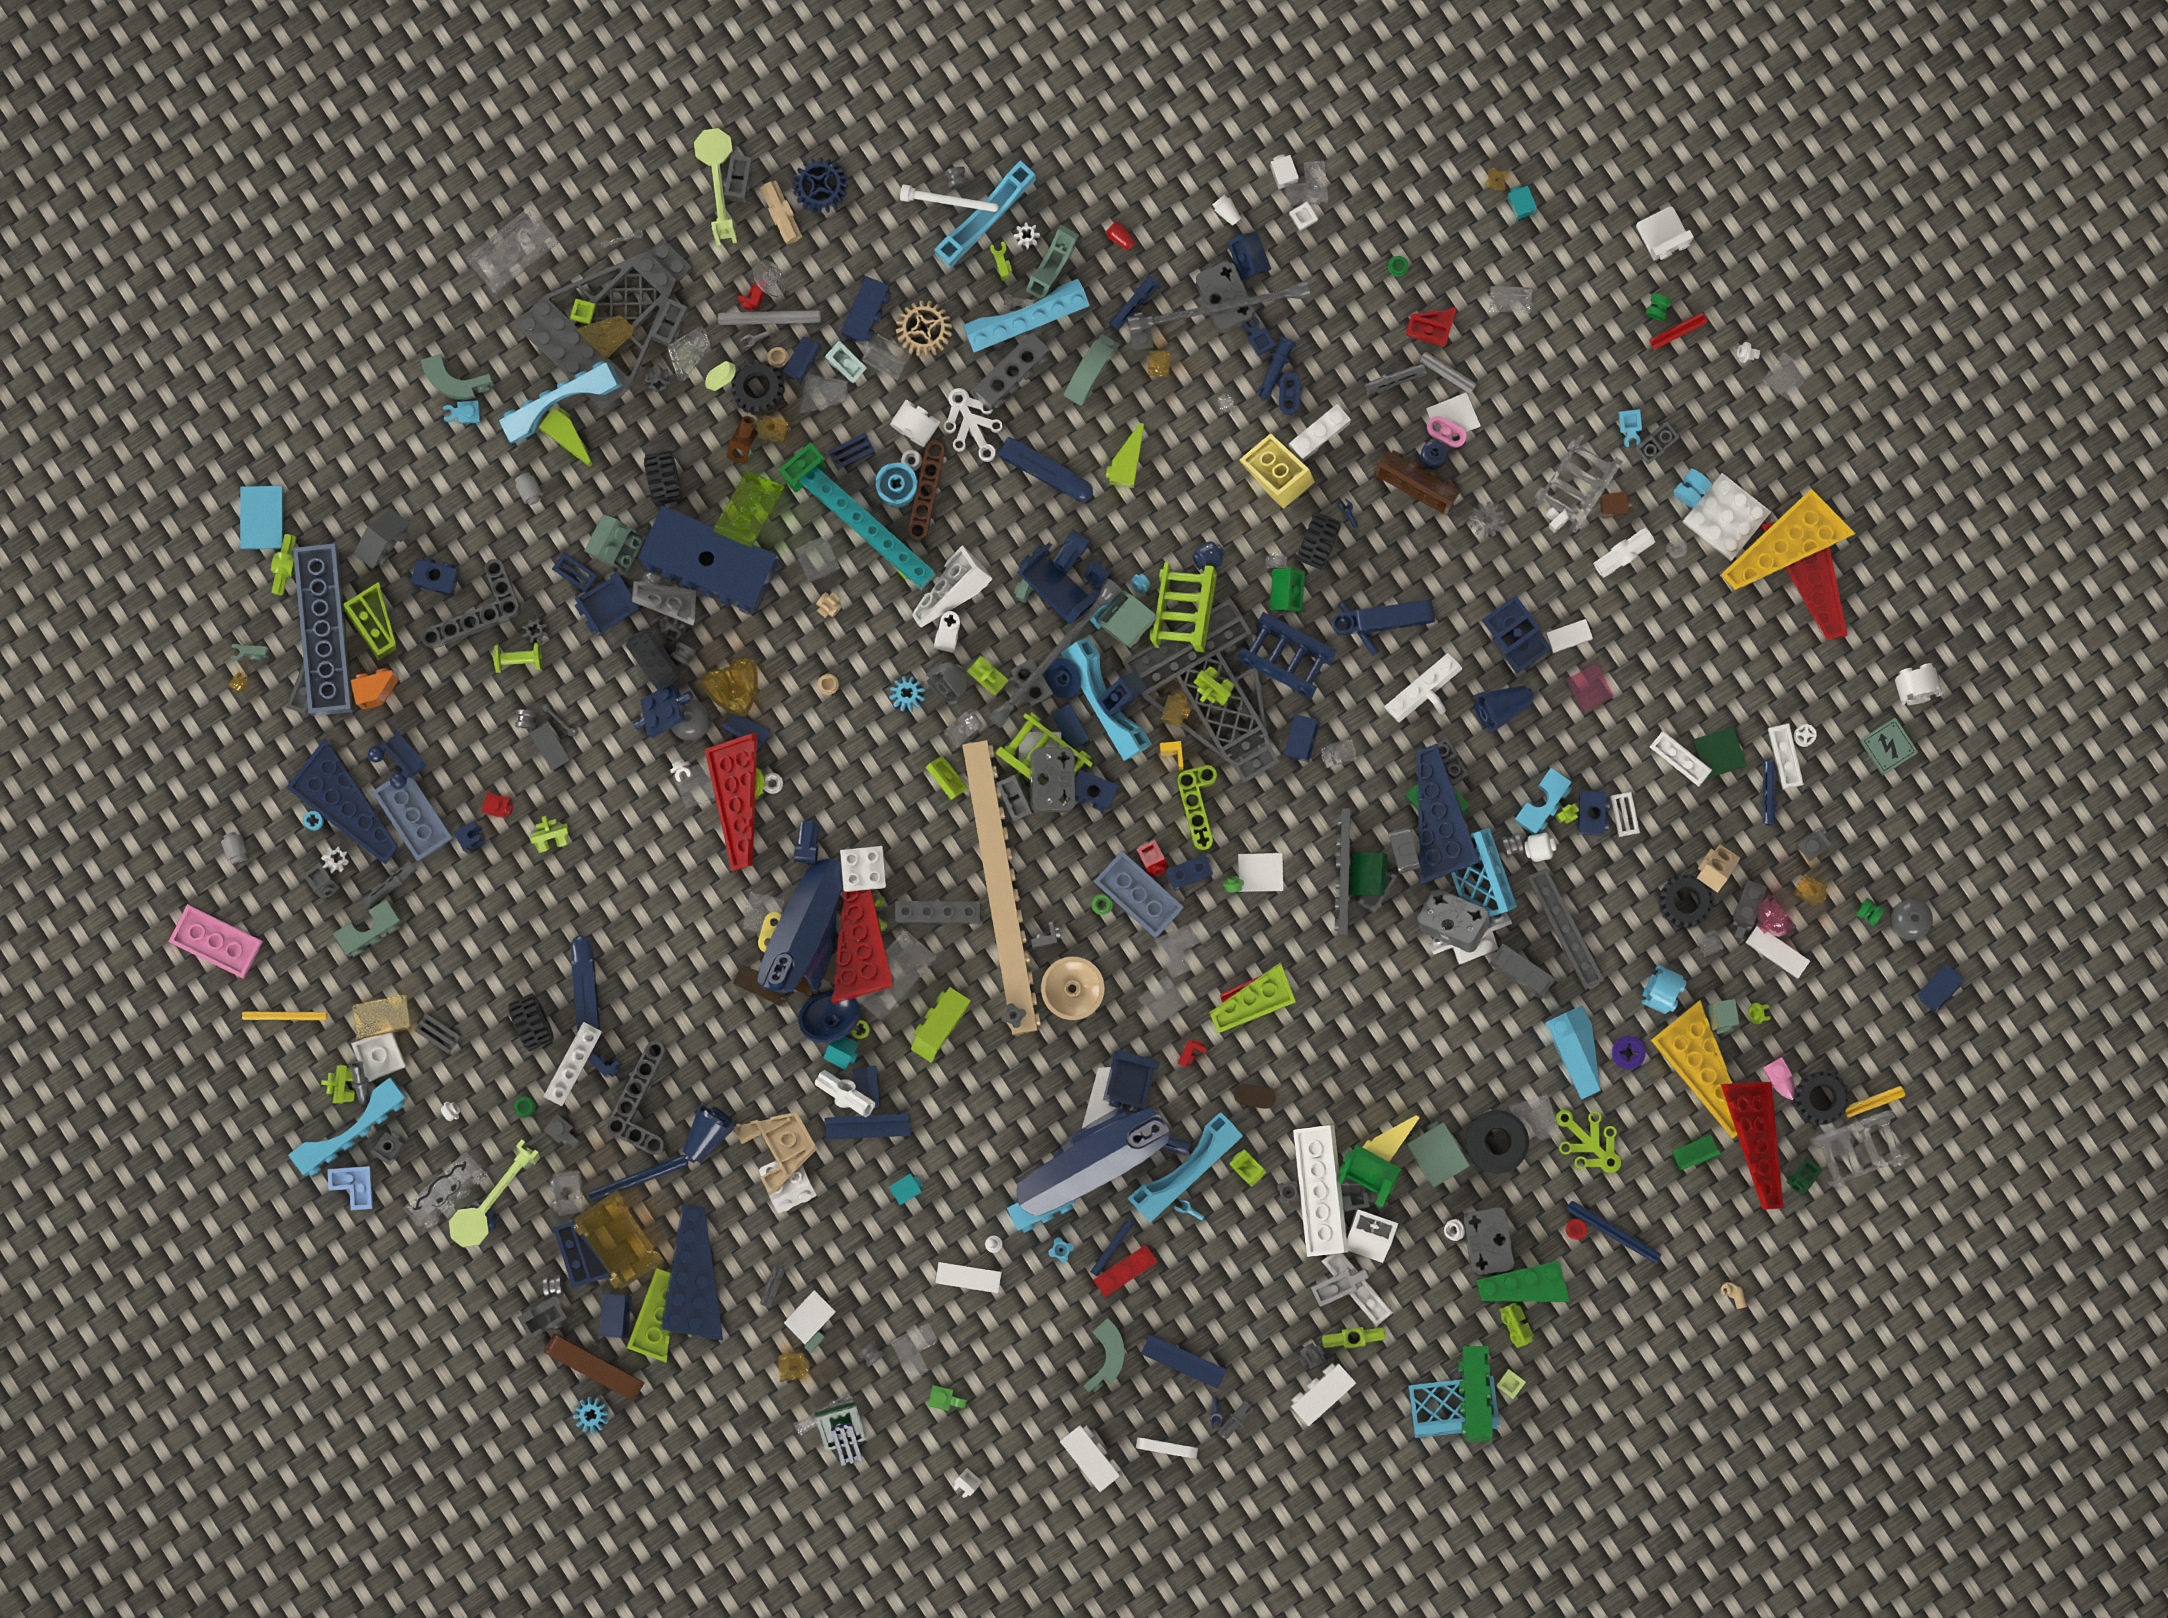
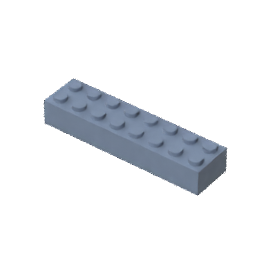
[293,544,354,716]

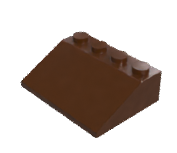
[1374,450,1460,516]

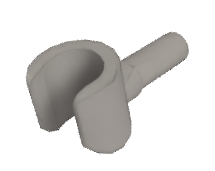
[740,331,770,350]

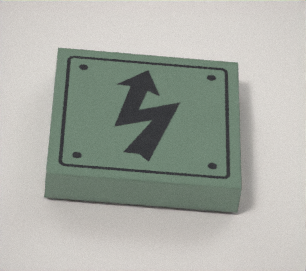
[1859,718,1918,776]

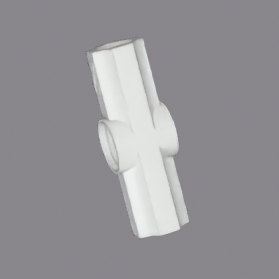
[1593,528,1655,578]
[815,1070,875,1117]

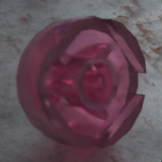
[1756,895,1797,937]

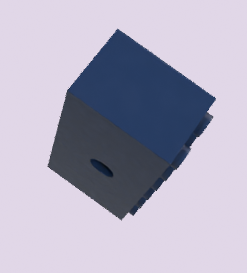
[638,506,780,615]

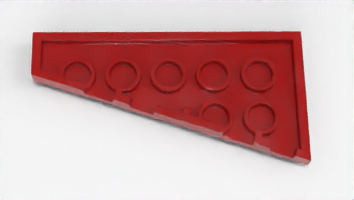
[705,733,757,871]
[832,889,894,1004]

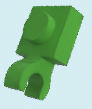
[928,1385,967,1411]

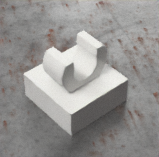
[1289,202,1318,231]
[1546,507,1570,533]
[954,1468,982,1498]

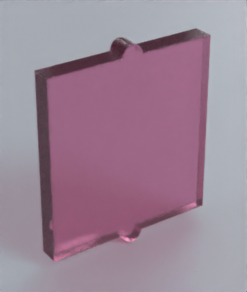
[1566,664,1614,712]

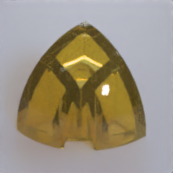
[699,658,758,717]

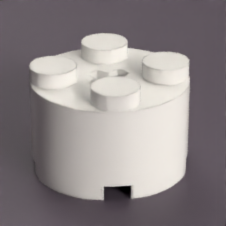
[890,400,940,447]
[1895,663,1943,705]

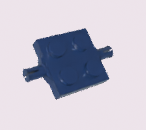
[633,683,694,738]

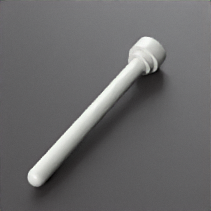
[900,184,999,212]
[985,1236,1002,1253]

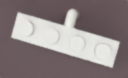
[1384,653,1462,723]

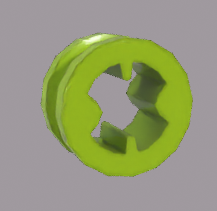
[851,1020,870,1039]

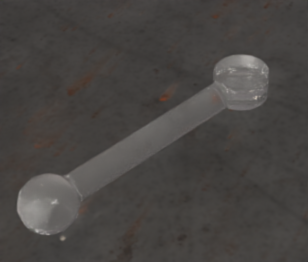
[601,230,643,248]

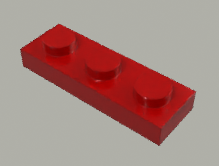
[1094,1245,1157,1297]

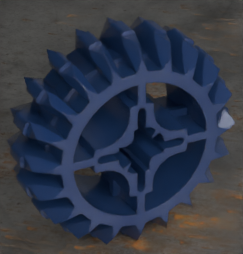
[792,158,848,214]

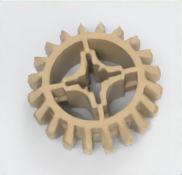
[896,301,952,357]

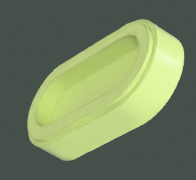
[705,361,736,391]

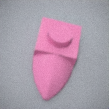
[1763,1057,1795,1100]

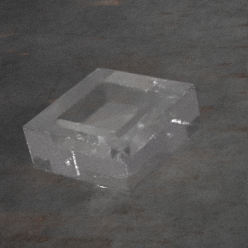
[1265,553,1287,568]
[1696,929,1724,957]

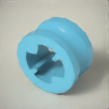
[303,811,324,831]

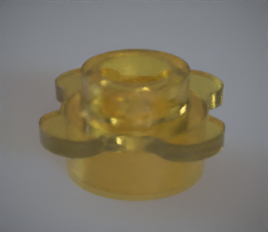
[1485,168,1508,191]

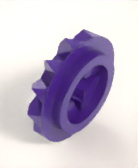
[1612,1036,1646,1070]

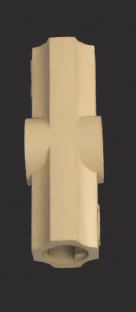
[760,181,802,244]

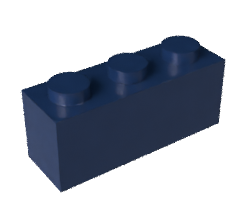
[841,276,892,346]

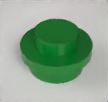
[1388,256,1409,277]
[514,1097,535,1118]

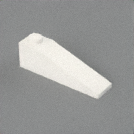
[912,545,992,627]

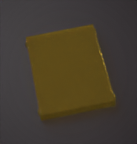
[352,994,411,1040]

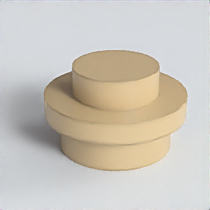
[767,347,788,368]
[818,674,839,695]

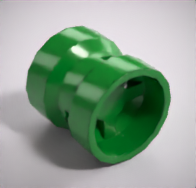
[1645,294,1672,321]
[1856,898,1885,926]

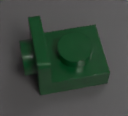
[1786,1157,1823,1195]

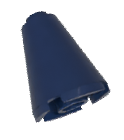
[1473,686,1534,733]
[683,1102,737,1163]

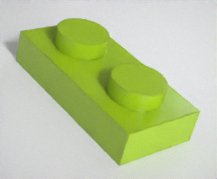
[926,756,968,800]

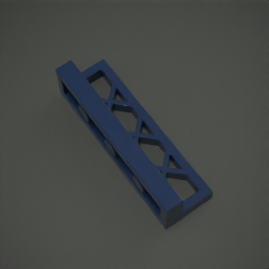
[824,1114,911,1140]
[1141,1335,1227,1389]

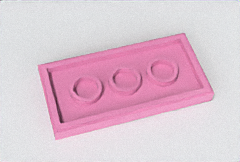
[168,904,263,979]

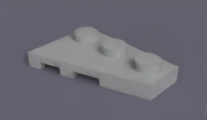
[632,581,696,625]

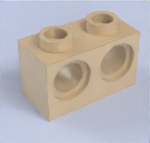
[1697,844,1740,893]

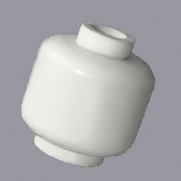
[1524,832,1557,862]

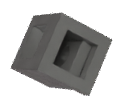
[370,1131,405,1165]

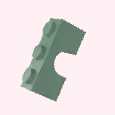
[333,900,402,957]
[1707,999,1739,1034]

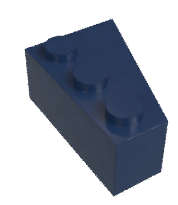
[553,1221,613,1289]

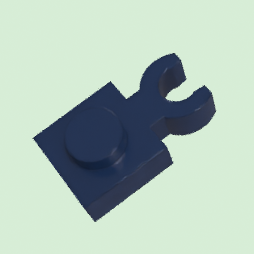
[1244,317,1276,357]

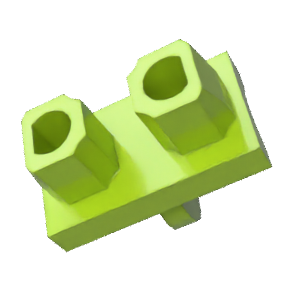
[967,656,1009,696]
[1194,667,1234,706]
[530,816,569,853]
[321,1065,355,1104]

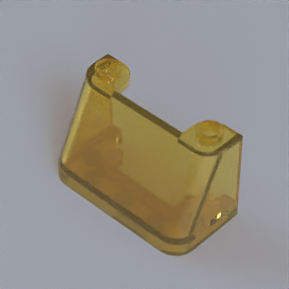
[573,1190,664,1290]

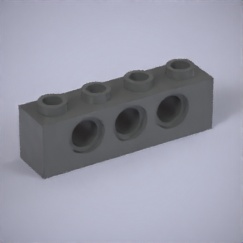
[973,332,1050,411]
[895,901,981,924]

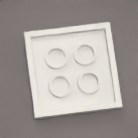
[1683,473,1771,561]

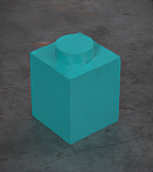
[1507,185,1537,220]
[823,1037,859,1070]
[889,1174,923,1205]

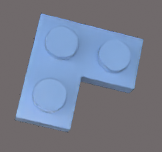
[328,1166,373,1210]

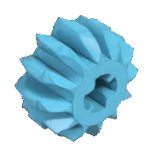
[890,676,925,712]
[573,1397,610,1433]

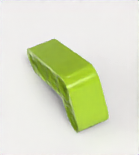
[1178,765,1217,852]

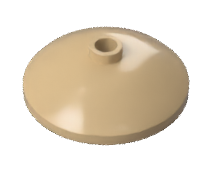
[1041,957,1105,1020]

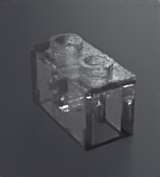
[550,1170,586,1216]

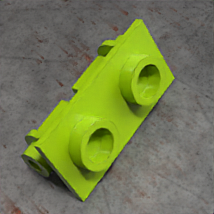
[1499,1302,1534,1348]

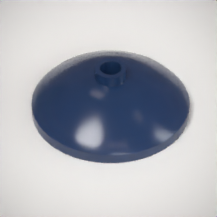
[798,990,860,1043]

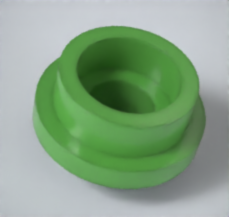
[1223,876,1244,892]
[1092,894,1113,915]

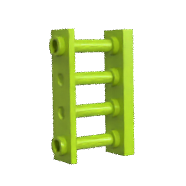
[1150,562,1217,652]
[995,712,1093,804]

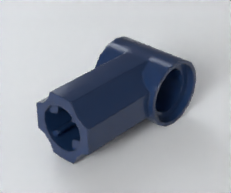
[1052,529,1091,573]
[794,821,820,864]

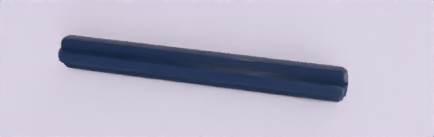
[588,1155,689,1202]
[1566,1201,1661,1263]

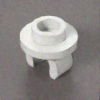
[1737,342,1760,363]
[670,759,693,782]

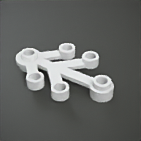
[943,388,1003,462]

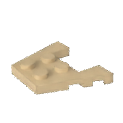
[734,1112,817,1195]

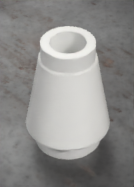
[1213,194,1241,226]

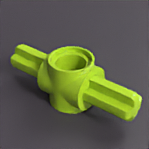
[271,534,296,595]
[1322,1327,1385,1349]

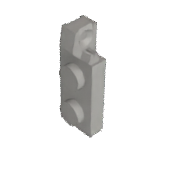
[1311,1268,1371,1307]

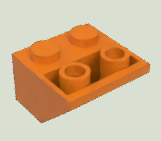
[351,668,399,710]

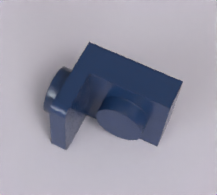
[588,1053,622,1078]

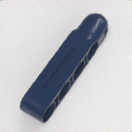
[997,437,1093,502]
[1332,600,1435,635]
[571,935,601,1038]

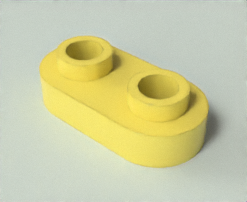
[758,912,782,953]

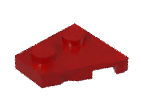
[1405,308,1457,347]

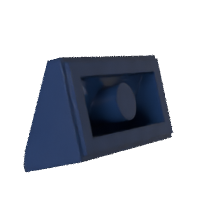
[1052,704,1090,750]

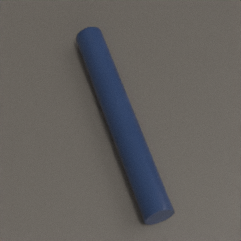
[1338,600,1379,656]
[1090,1220,1133,1276]

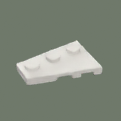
[1082,1067,1122,1128]

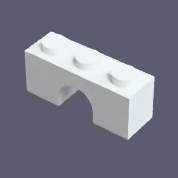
[1288,404,1351,463]

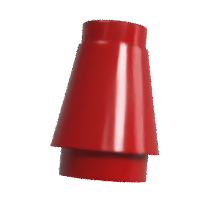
[1105,221,1135,251]

